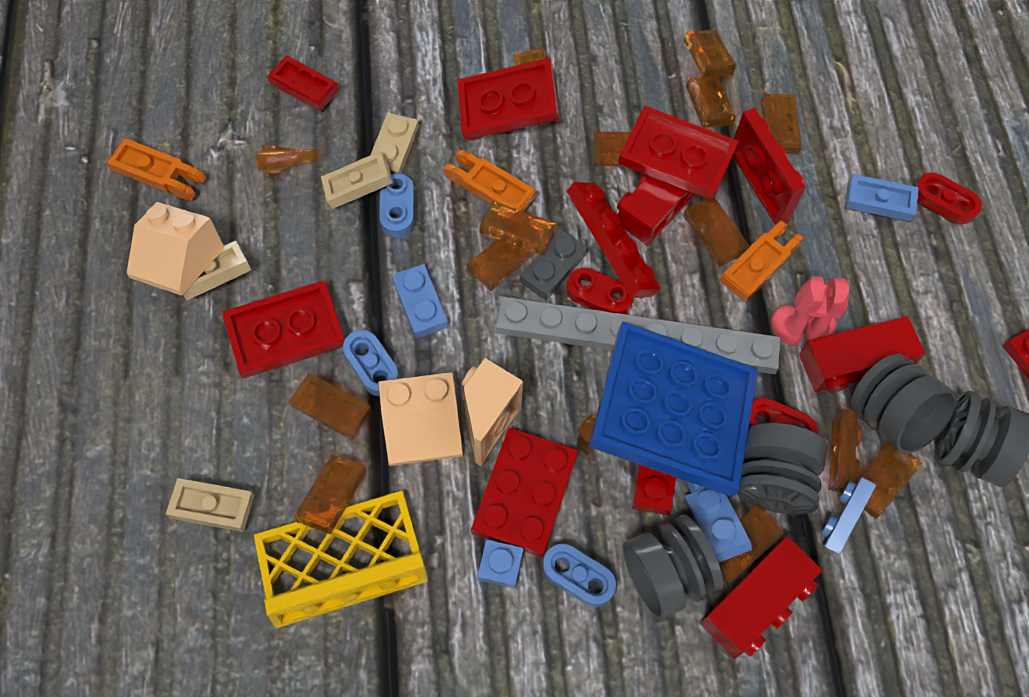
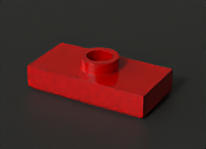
[267,55,339,112]

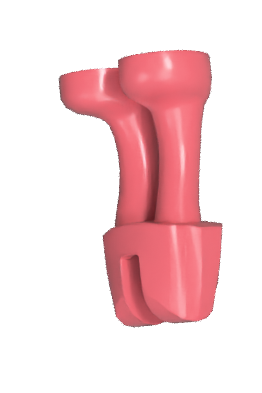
[770,276,850,346]

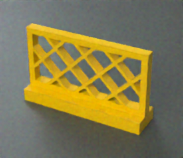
[254,491,428,629]

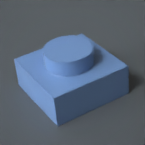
[477,539,524,589]

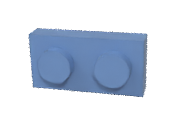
[845,174,919,222]
[392,264,448,339]
[821,477,876,554]
[685,488,752,563]

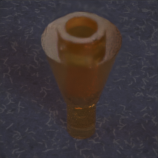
[255,144,318,177]

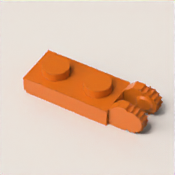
[106,138,206,201]
[443,149,536,220]
[719,220,804,302]

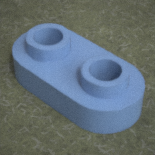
[379,173,414,238]
[343,330,399,396]
[543,544,616,607]

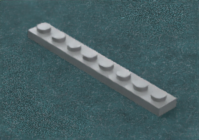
[496,296,780,375]

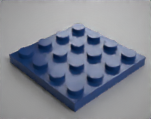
[588,321,757,497]

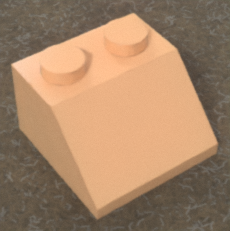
[127,202,225,296]
[462,358,523,466]
[378,372,463,466]

